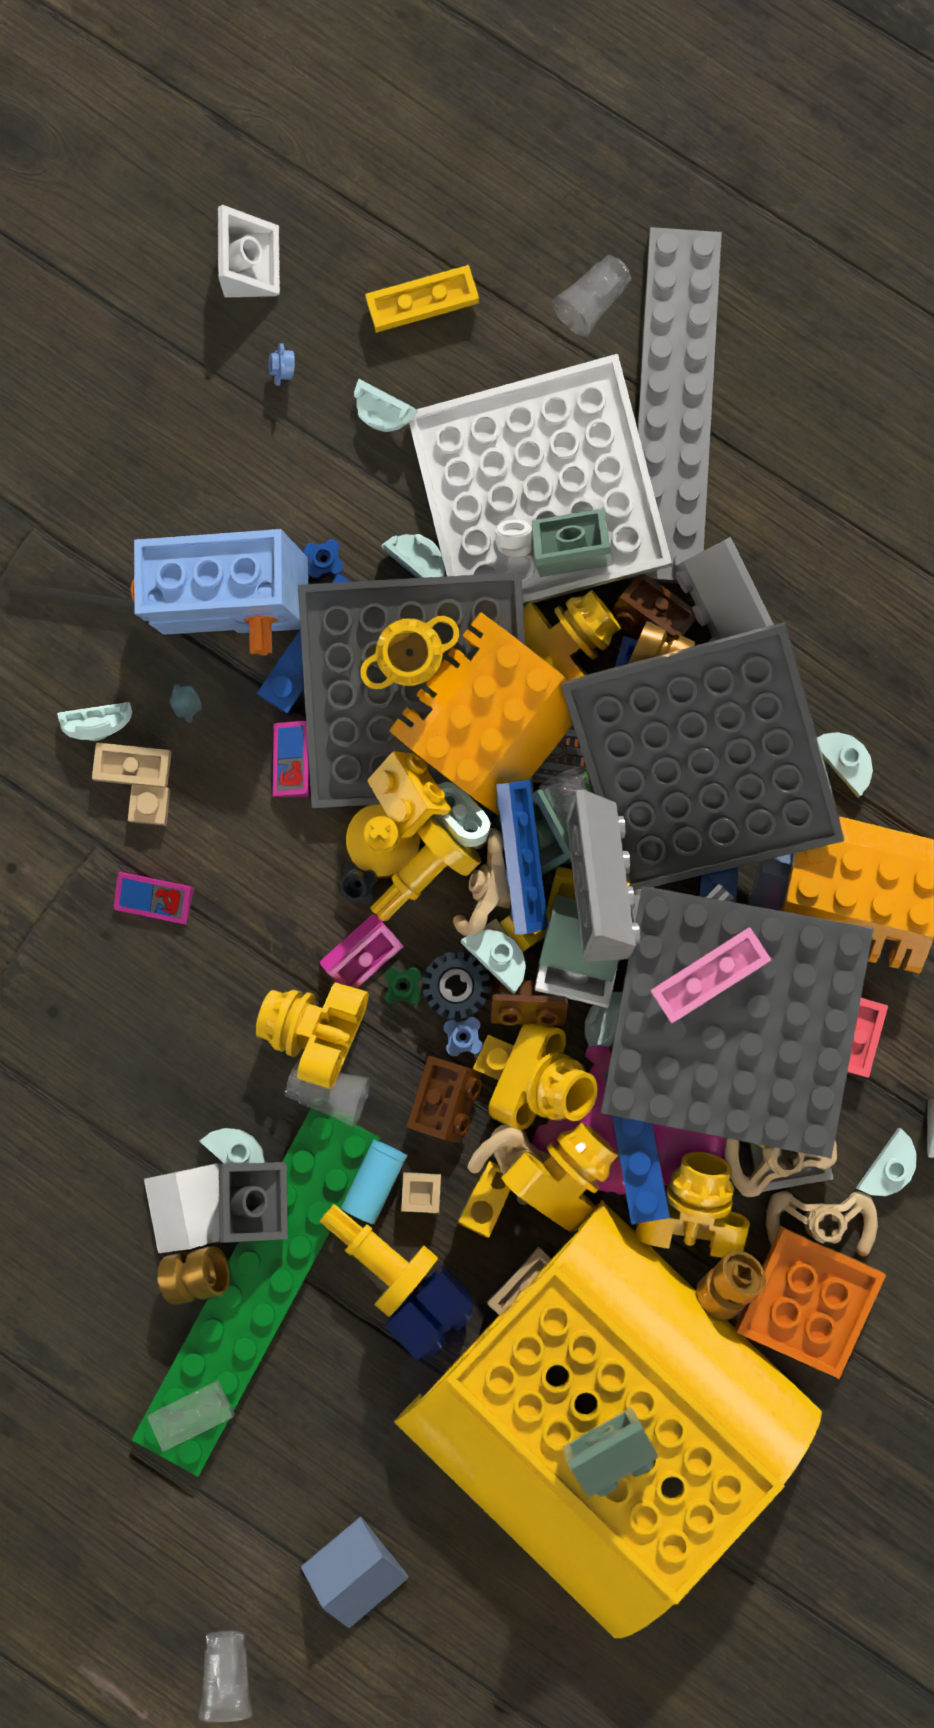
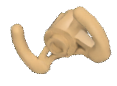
[453,828,511,936]
[467,1124,551,1205]
[724,1138,837,1197]
[766,1191,878,1256]

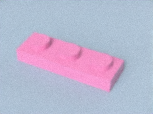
[650,927,771,1023]

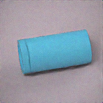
[341,1139,407,1224]

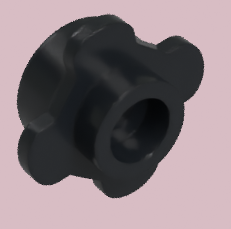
[340,863,377,904]

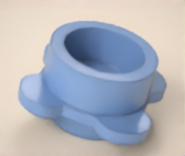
[268,343,295,386]
[444,1017,483,1056]

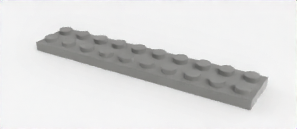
[628,227,722,584]

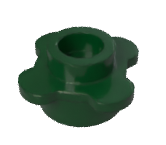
[384,967,422,1005]

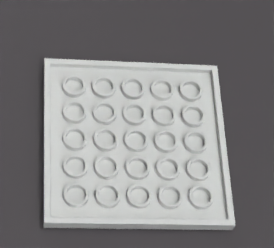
[409,354,672,606]

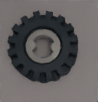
[422,952,490,1020]

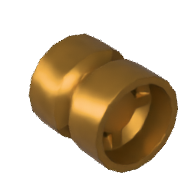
[628,621,695,664]
[158,1246,230,1305]
[696,1251,766,1320]

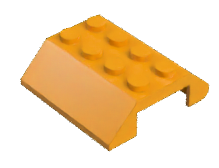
[389,612,573,817]
[779,816,934,974]

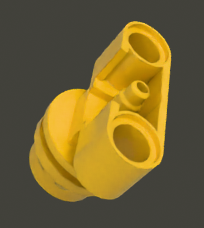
[523,590,621,680]
[360,616,459,689]
[256,982,369,1089]
[489,1023,597,1130]
[502,1121,618,1234]
[635,1152,750,1258]

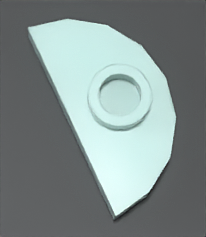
[354,379,418,432]
[381,534,445,578]
[57,702,132,741]
[817,732,873,798]
[461,929,526,995]
[585,992,623,1049]
[200,1128,265,1164]
[856,1128,916,1196]

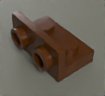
[611,573,696,640]
[491,979,568,1027]
[406,1056,482,1143]

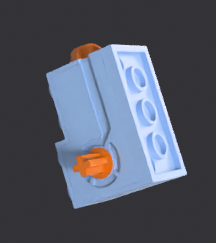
[131,529,308,655]

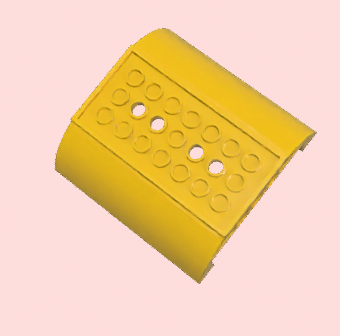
[394,1200,822,1638]

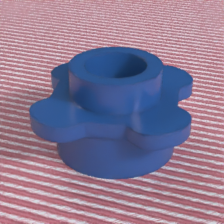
[304,539,343,579]

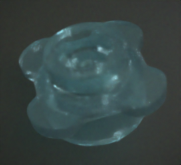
[169,684,202,723]

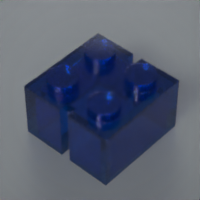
[385,1265,474,1361]

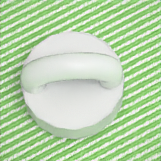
[495,520,532,558]

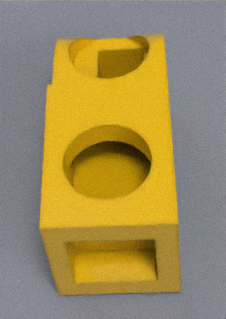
[457,1160,510,1238]

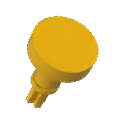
[346,804,420,878]
[370,815,481,922]
[320,1204,438,1317]

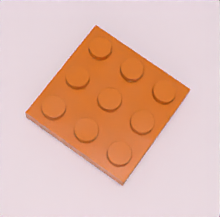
[734,1226,886,1379]

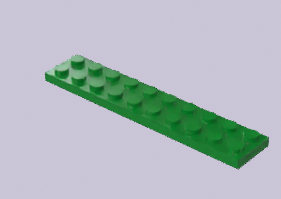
[132,1102,380,1477]

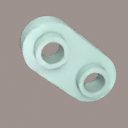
[433,782,490,847]

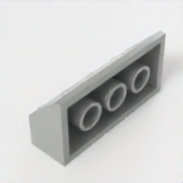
[676,537,774,642]
[566,790,640,962]

